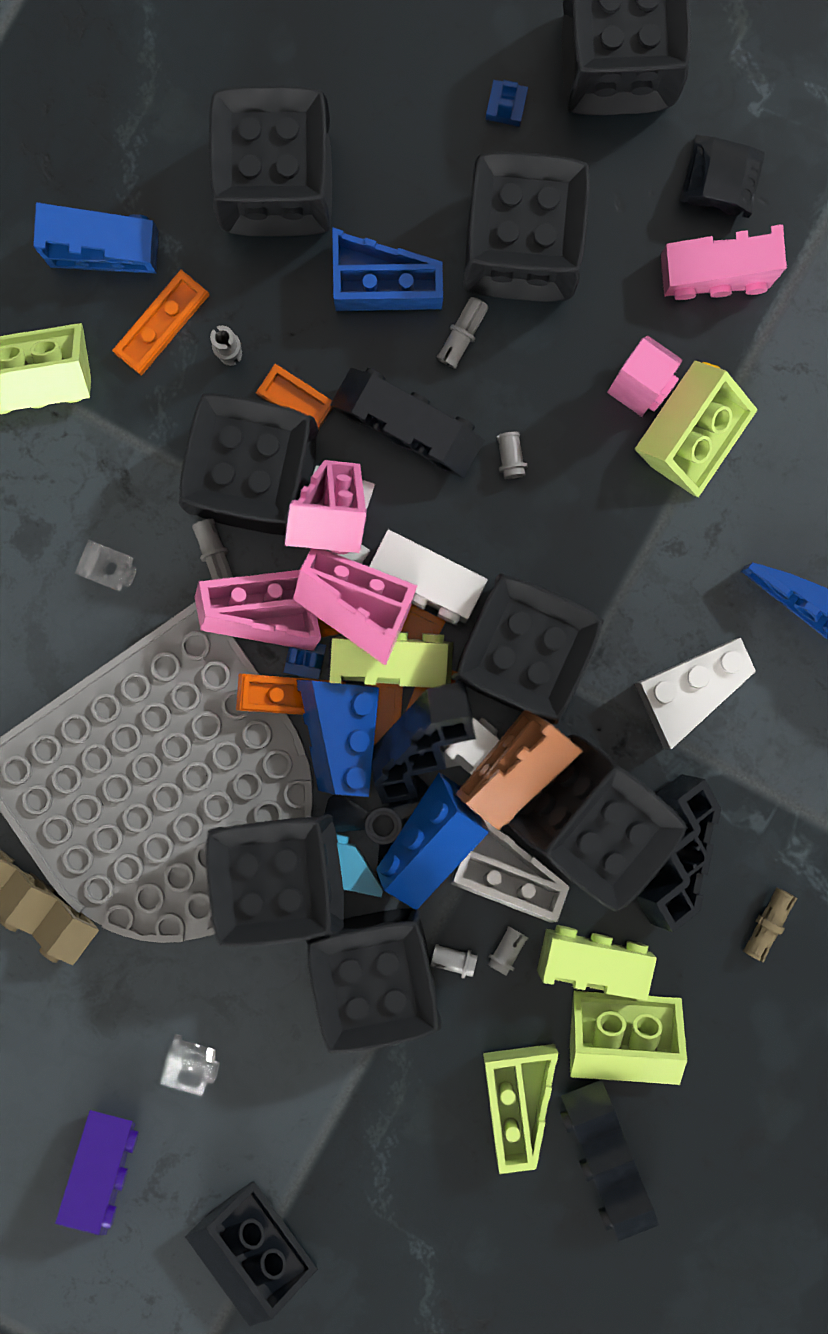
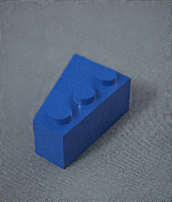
[33,202,159,273]
[332,227,443,311]
[296,680,379,797]
[376,772,489,910]

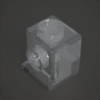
[75,540,137,592]
[160,1034,220,1096]

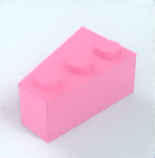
[661,224,787,300]
[607,335,682,417]
[285,460,366,554]
[293,548,417,666]
[194,570,321,651]

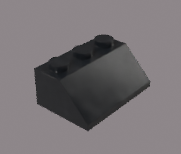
[185,1181,318,1326]

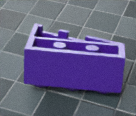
[55,1110,139,1235]

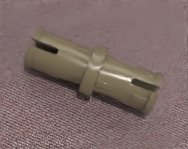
[743,887,798,962]

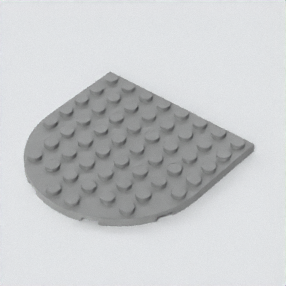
[0,602,313,943]

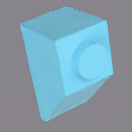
[336,833,383,897]

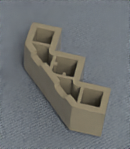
[0,850,99,965]

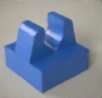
[486,80,528,127]
[283,643,327,680]

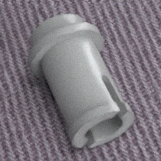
[497,432,528,479]
[488,926,528,976]
[430,944,478,979]

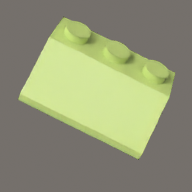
[0,323,91,414]
[635,361,758,498]
[570,991,687,1085]

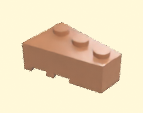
[456,710,583,830]

